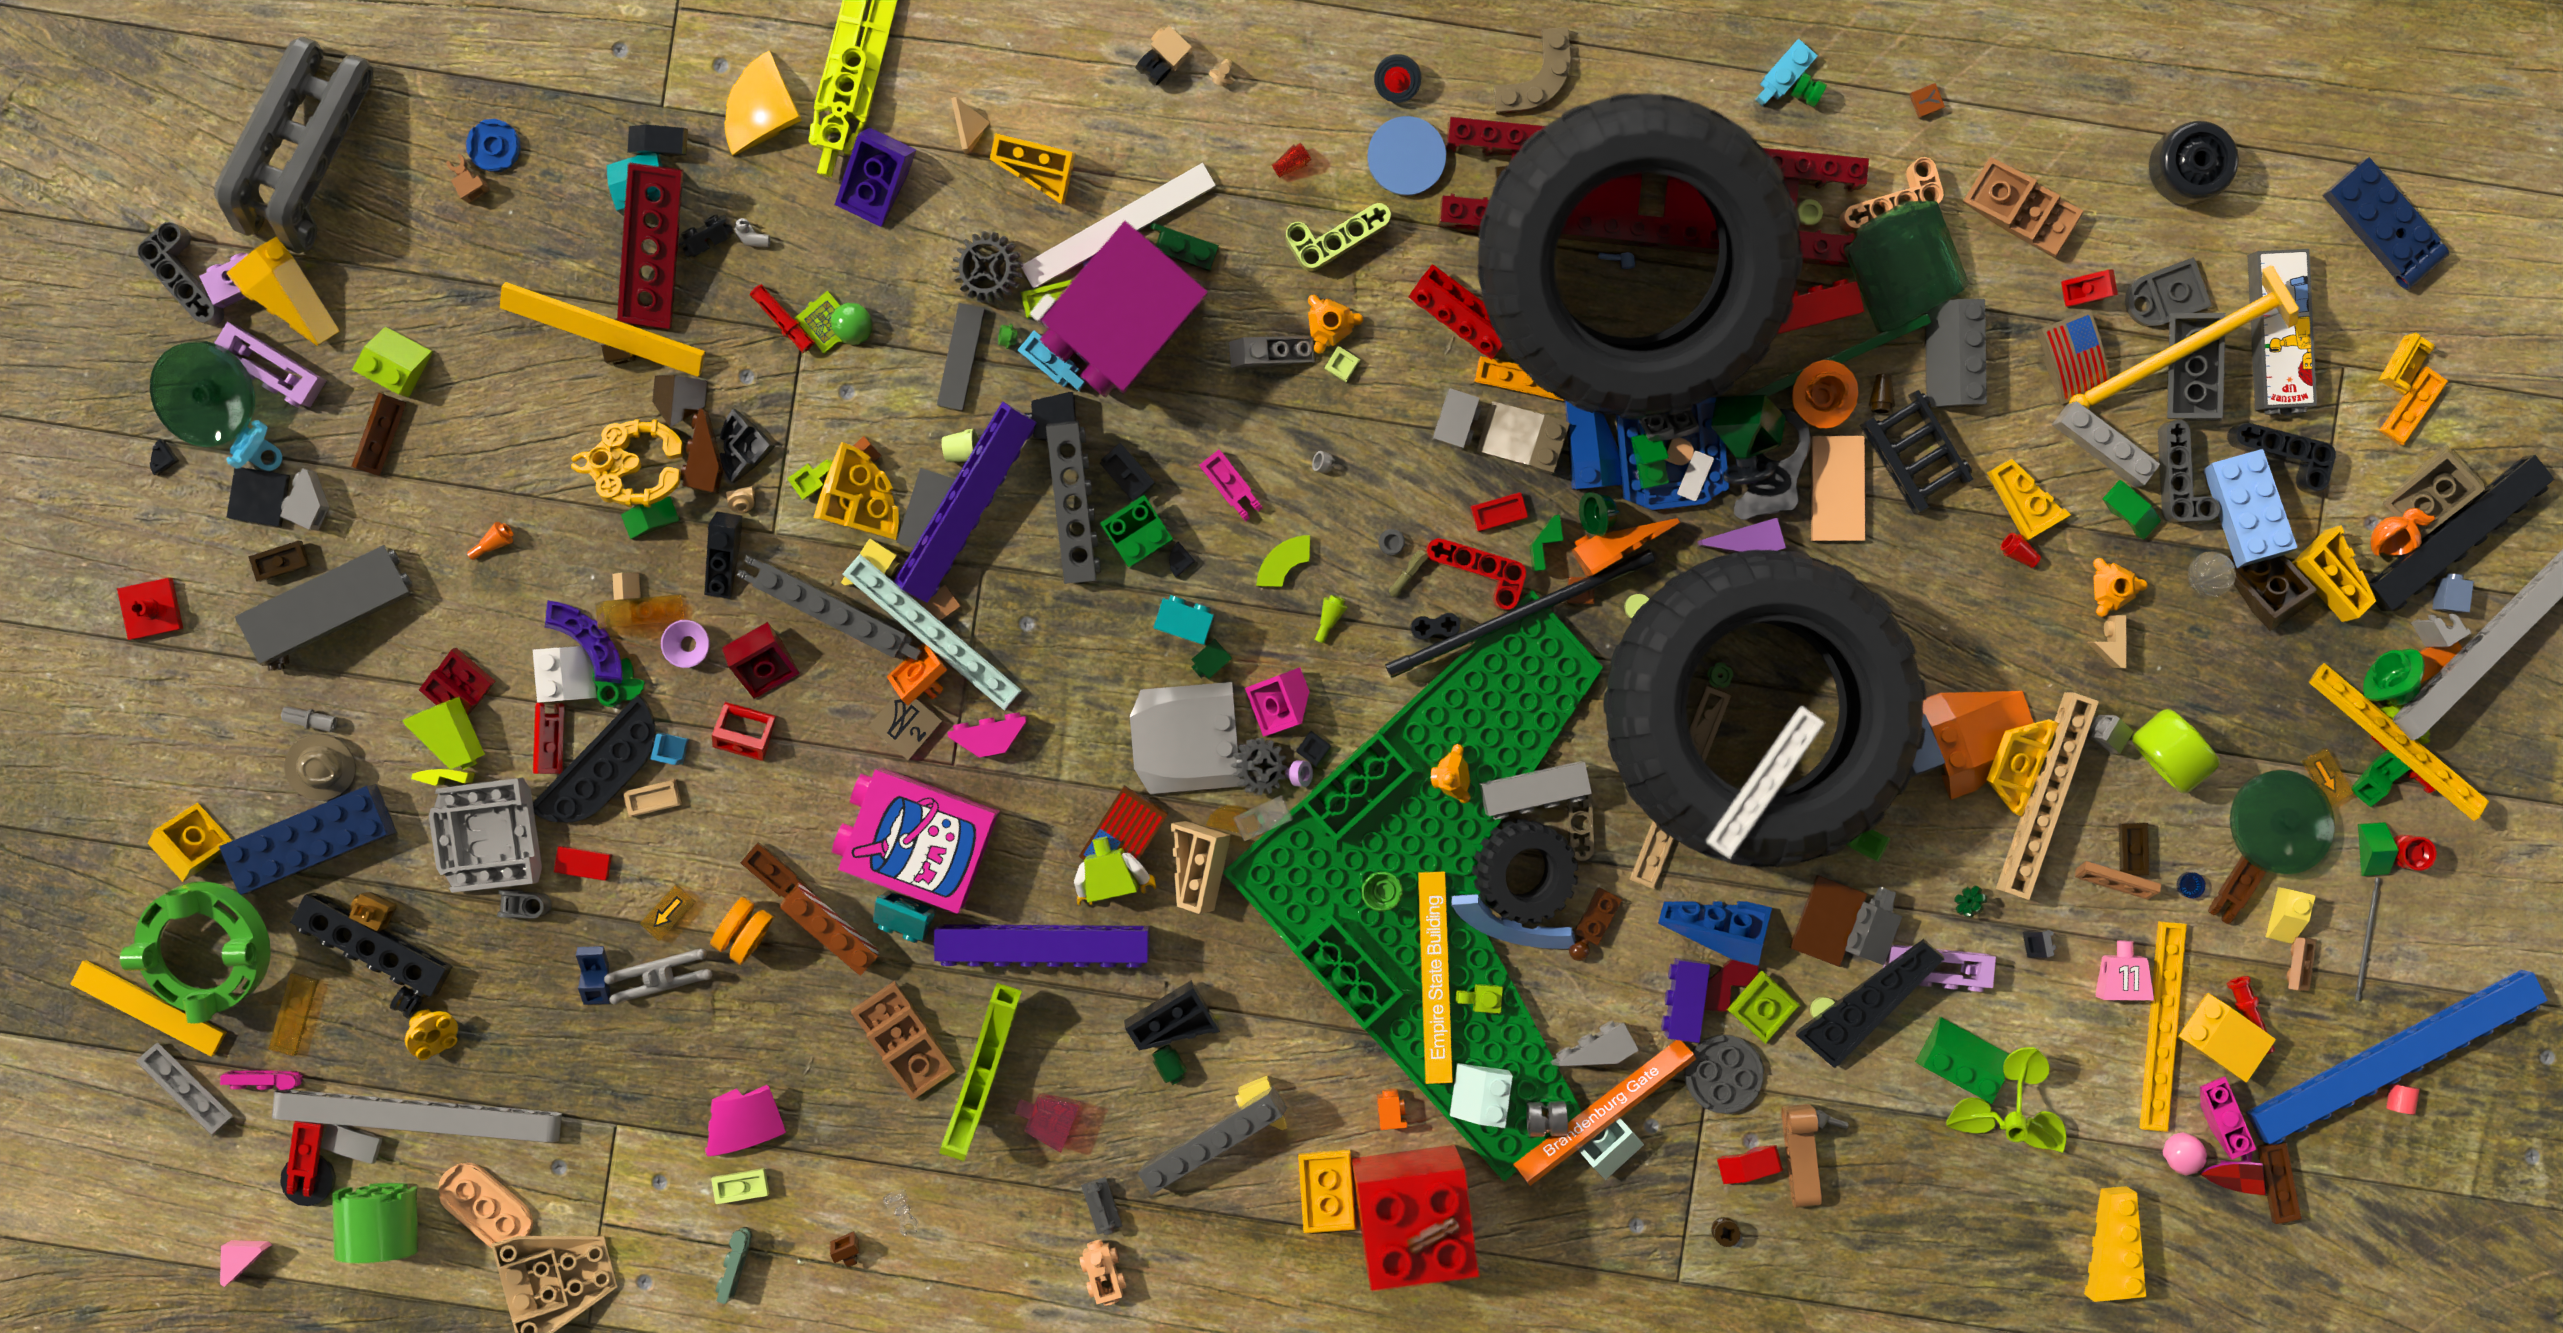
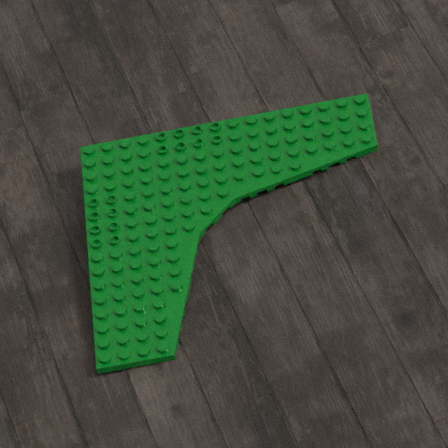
[1223,590,1603,1182]

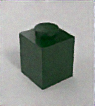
[1191,639,1232,679]

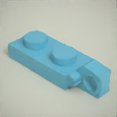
[1755,39,1818,106]
[1018,330,1086,391]

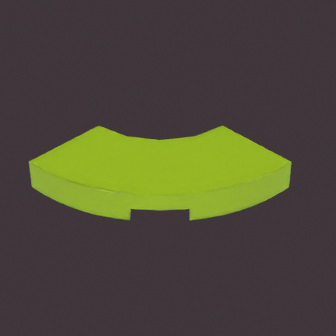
[1256,535,1310,587]

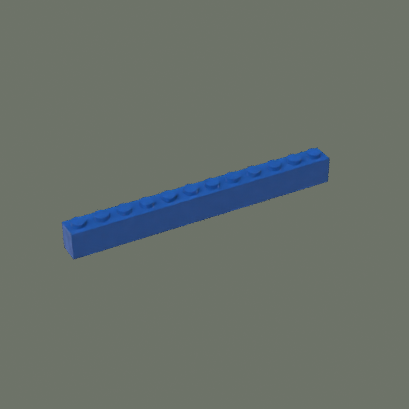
[2246,970,2548,1145]

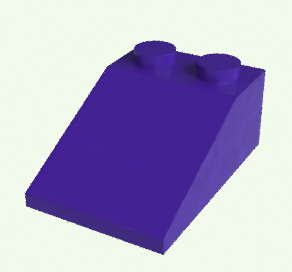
[834,127,916,227]

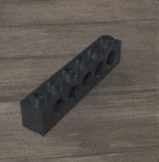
[290,892,453,998]

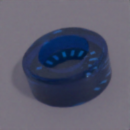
[2177,872,2206,899]

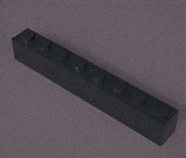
[2368,455,2555,612]

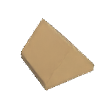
[612,572,641,600]

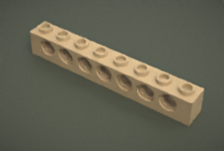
[1996,692,2099,900]

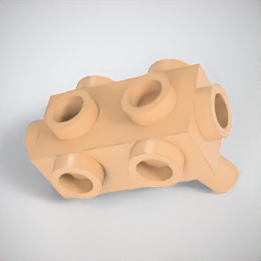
[1080,1240,1126,1306]

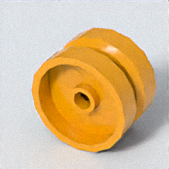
[710,896,774,965]

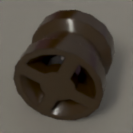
[1711,1217,1741,1247]

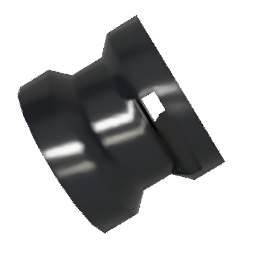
[390,986,423,1019]

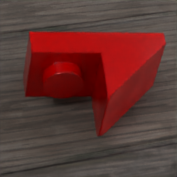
[2061,269,2118,307]

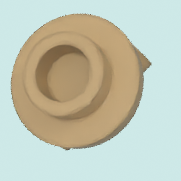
[1209,59,1235,87]
[726,486,755,513]

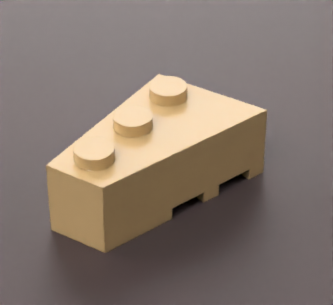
[1171,821,1231,914]

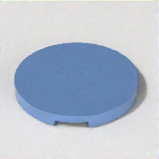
[1367,116,1446,196]

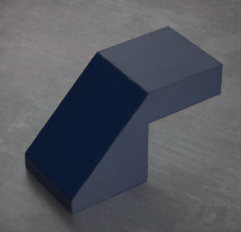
[576,946,610,1005]

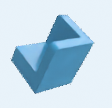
[651,733,689,765]

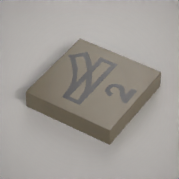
[868,693,943,760]

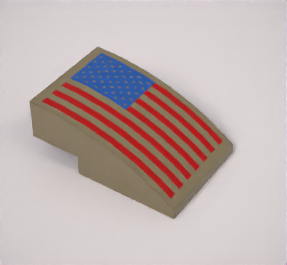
[2036,309,2110,405]

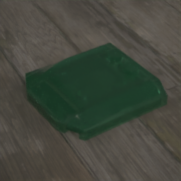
[1844,201,1969,332]

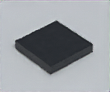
[226,467,290,527]

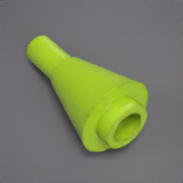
[1315,595,1348,643]

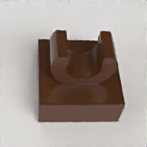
[830,1231,859,1268]

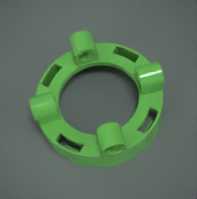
[120,882,271,1024]

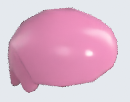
[2163,1132,2207,1176]

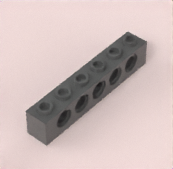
[1046,421,1101,584]

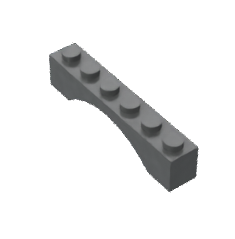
[1138,1086,1287,1195]

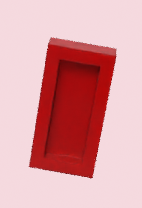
[1470,492,1528,532]
[554,846,612,881]

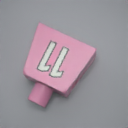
[2096,940,2154,1000]

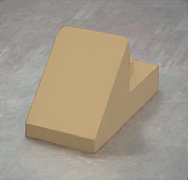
[2087,615,2126,668]

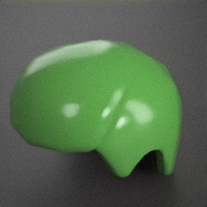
[831,303,872,345]
[1362,872,1403,912]

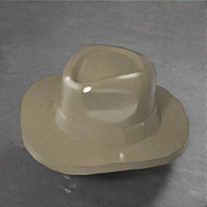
[284,734,356,801]

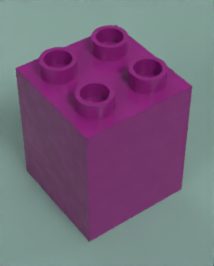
[1039,220,1207,398]

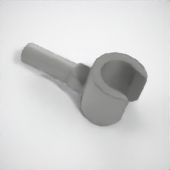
[1816,1110,1849,1129]

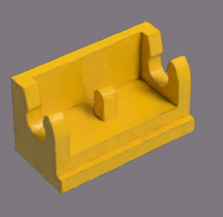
[2378,333,2435,395]

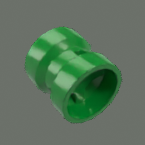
[1791,72,1827,108]

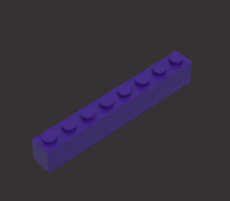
[894,401,1037,603]

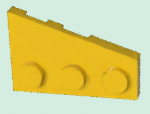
[1987,459,2071,540]

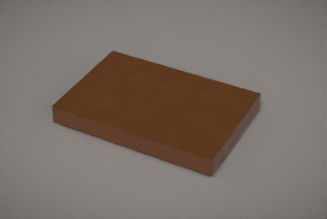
[1789,875,1867,967]

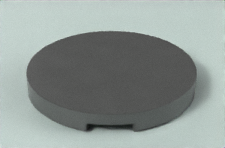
[1684,1034,1764,1114]

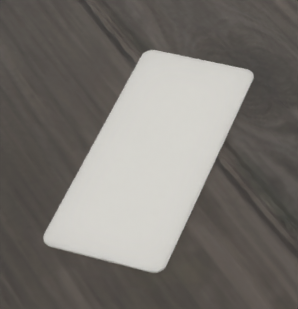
[1677,451,1714,501]

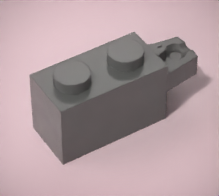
[1845,887,1902,965]

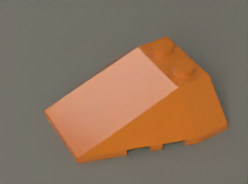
[1923,691,2034,800]

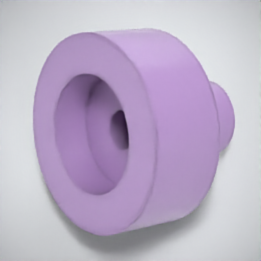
[1285,760,1313,787]

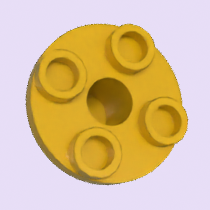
[405,1009,458,1061]

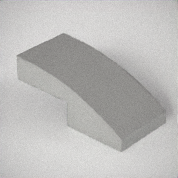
[321,1124,383,1164]

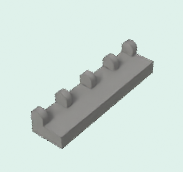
[136,1042,233,1137]

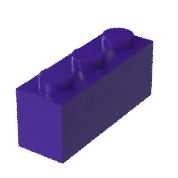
[1661,958,1710,1043]

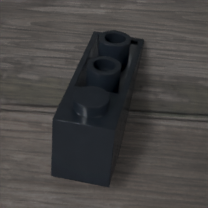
[704,511,742,599]

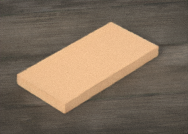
[1811,436,1865,541]

